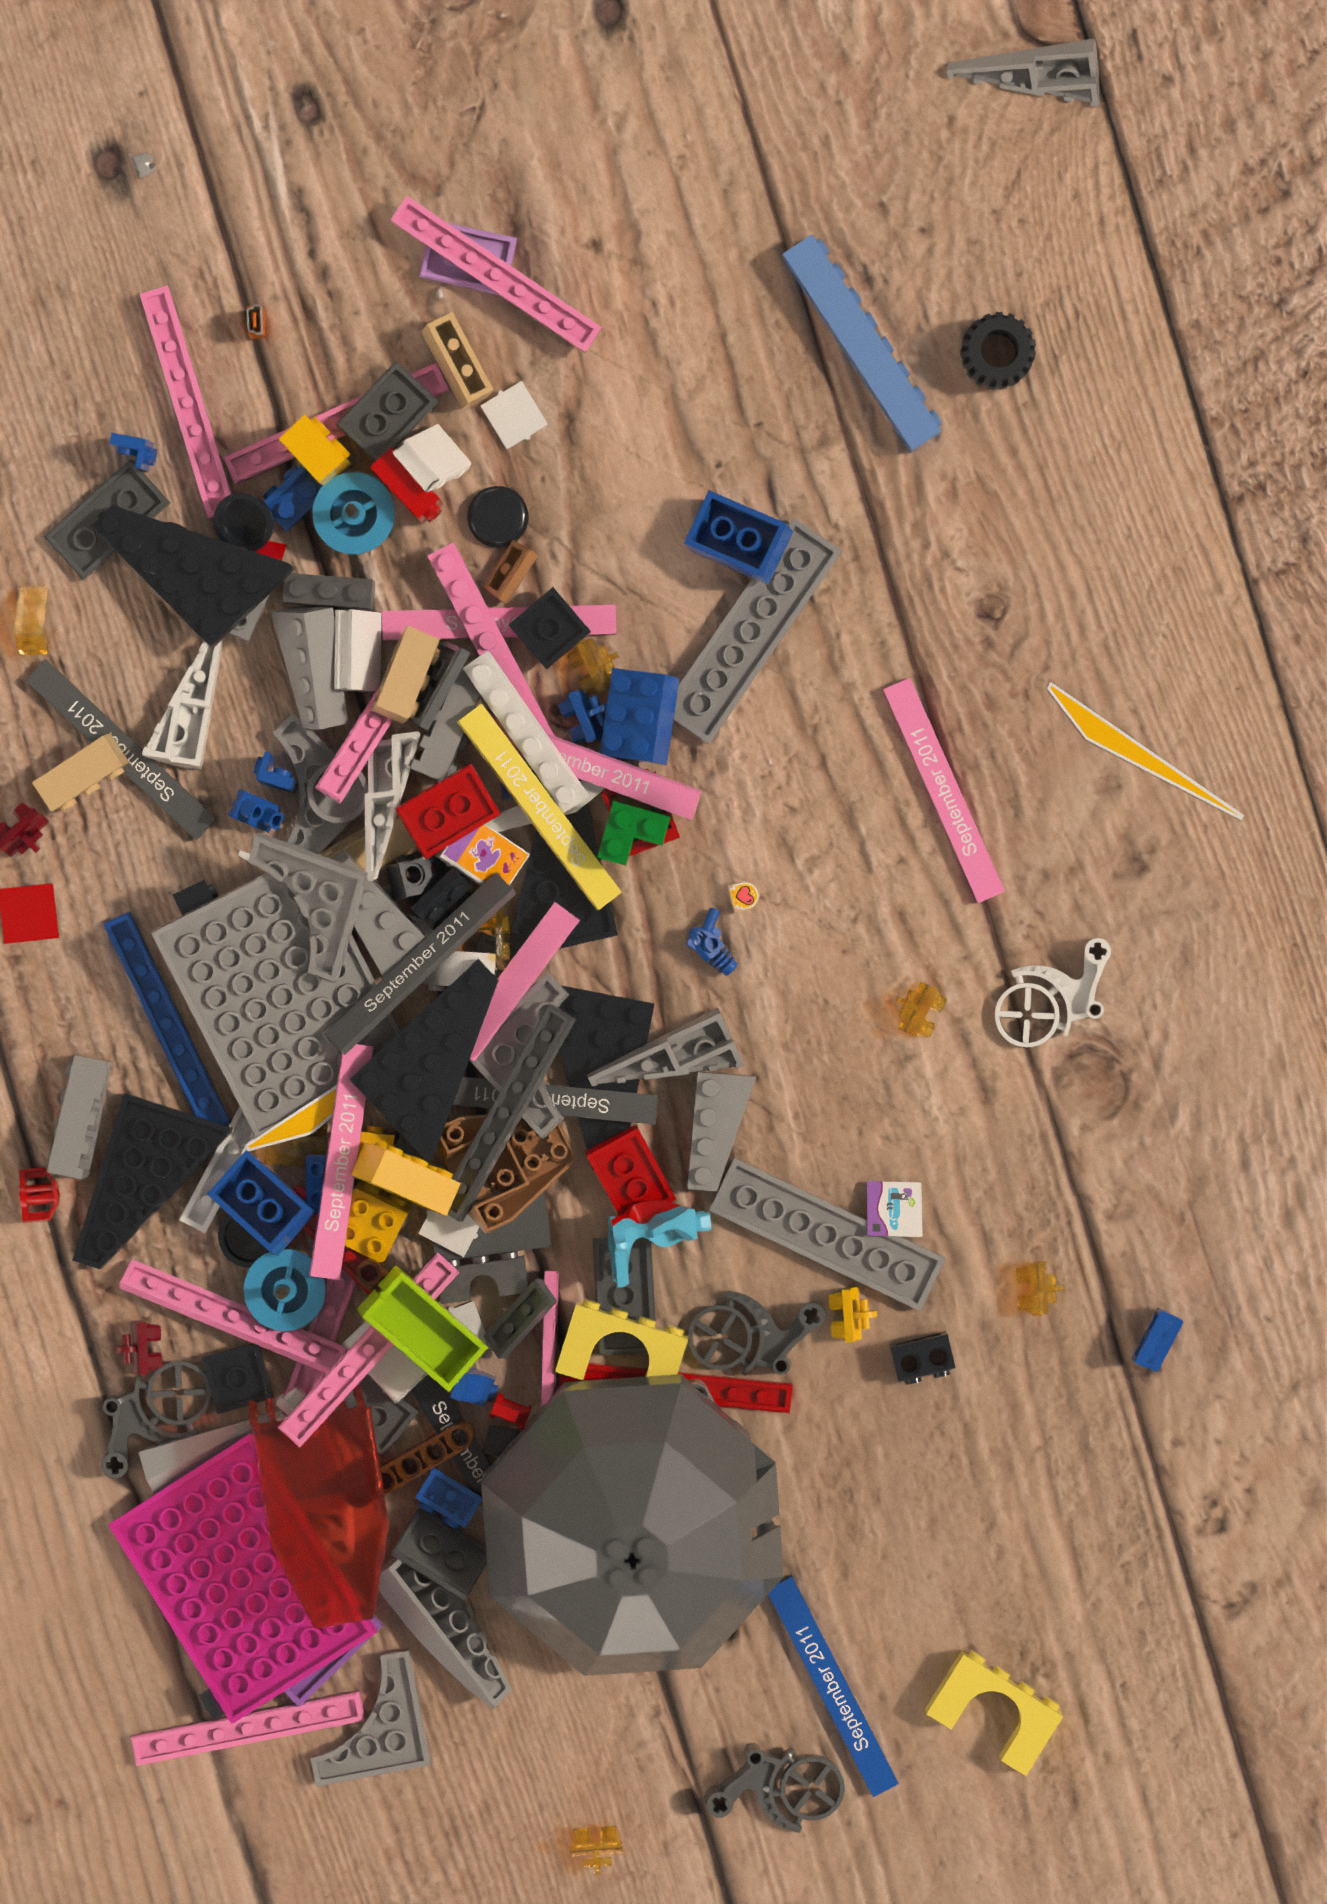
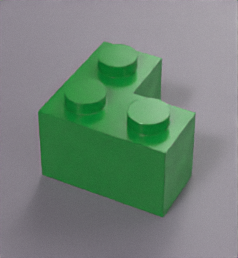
[597,801,671,866]

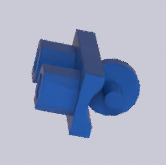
[559,689,607,743]
[227,789,284,833]

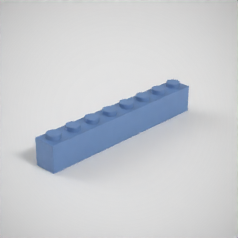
[782,235,942,453]

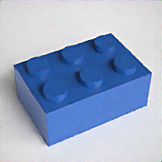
[684,490,793,585]
[600,668,680,765]
[207,1150,317,1256]

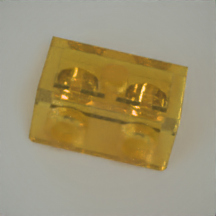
[265,1124,328,1167]

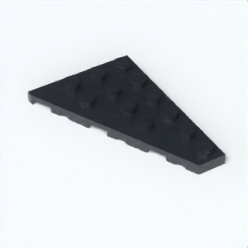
[91,505,295,649]
[505,778,618,961]
[349,959,499,1163]
[559,985,655,1170]
[72,1093,233,1269]

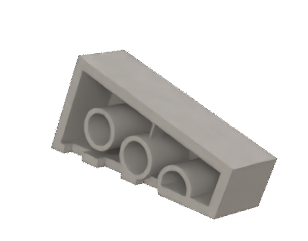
[410,664,482,781]
[332,849,426,978]
[687,1071,756,1192]

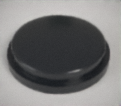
[467,486,529,548]
[213,492,274,551]
[218,1214,269,1268]

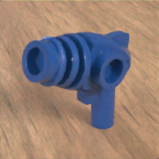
[686,908,738,976]

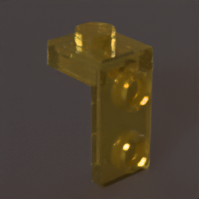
[14,586,49,656]
[477,907,510,970]

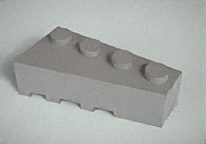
[271,606,348,730]
[47,1055,112,1179]

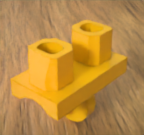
[829,1287,878,1343]

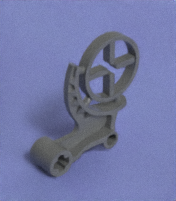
[688,1290,826,1376]
[101,1360,211,1479]
[704,1743,845,1833]

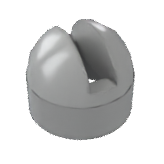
[132,153,156,179]

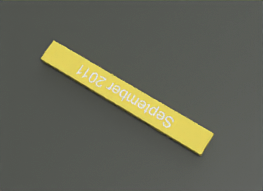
[457,704,622,910]

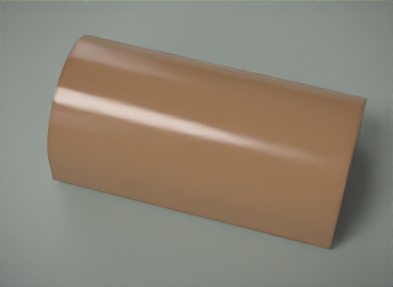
[482,539,538,605]

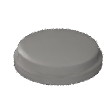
[307,763,368,824]

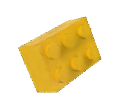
[279,415,352,486]
[351,1141,461,1216]

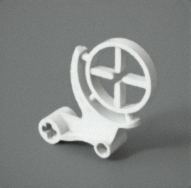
[995,938,1111,1047]

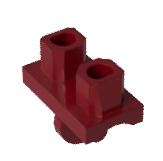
[0,803,49,857]
[114,1320,163,1376]

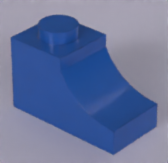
[450,1367,499,1407]

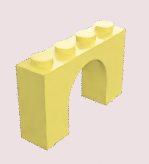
[555,1299,688,1380]
[925,1650,1063,1776]

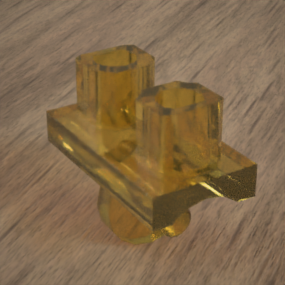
[567,639,619,694]
[895,982,947,1037]
[1016,1261,1065,1316]
[569,1826,623,1876]

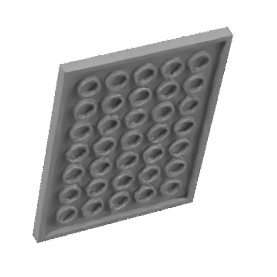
[150,872,400,1138]

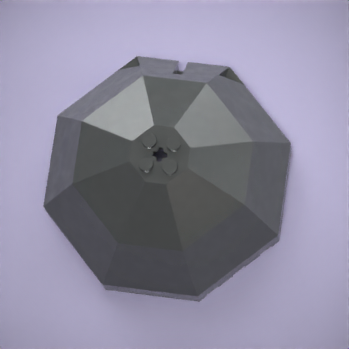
[481,1374,784,1676]

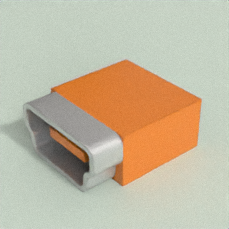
[247,305,266,339]

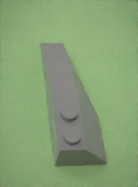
[370,1557,512,1709]

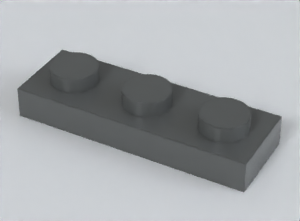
[483,1279,557,1359]

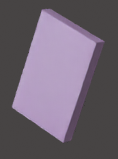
[419,223,517,295]

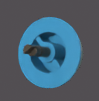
[312,472,395,555]
[244,1249,326,1331]

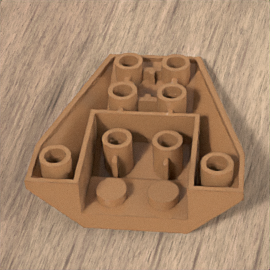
[438,1114,578,1233]

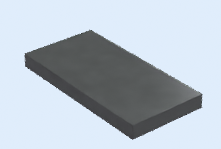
[44,459,171,581]
[433,1192,552,1260]
[593,1237,656,1356]

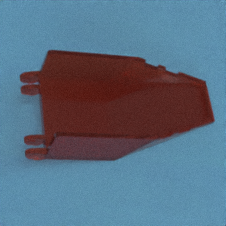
[248,1383,389,1629]

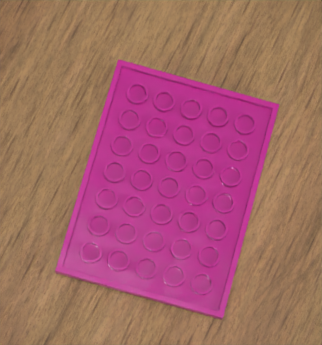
[108,1432,378,1725]

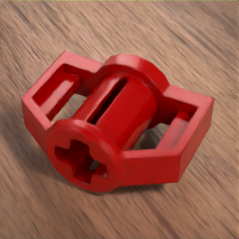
[19,1167,60,1223]
[489,1393,532,1430]

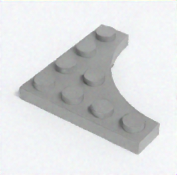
[273,713,351,854]
[248,832,368,982]
[469,972,569,1139]
[311,1648,431,1787]

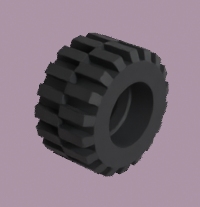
[960,312,1036,390]

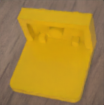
[345,1180,413,1262]

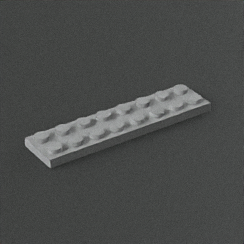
[674,518,842,744]
[709,1157,946,1311]

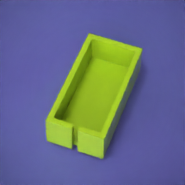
[357,1265,488,1392]

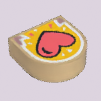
[727,881,760,914]

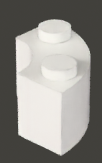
[421,951,496,991]

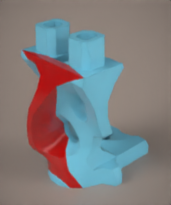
[607,1200,711,1288]

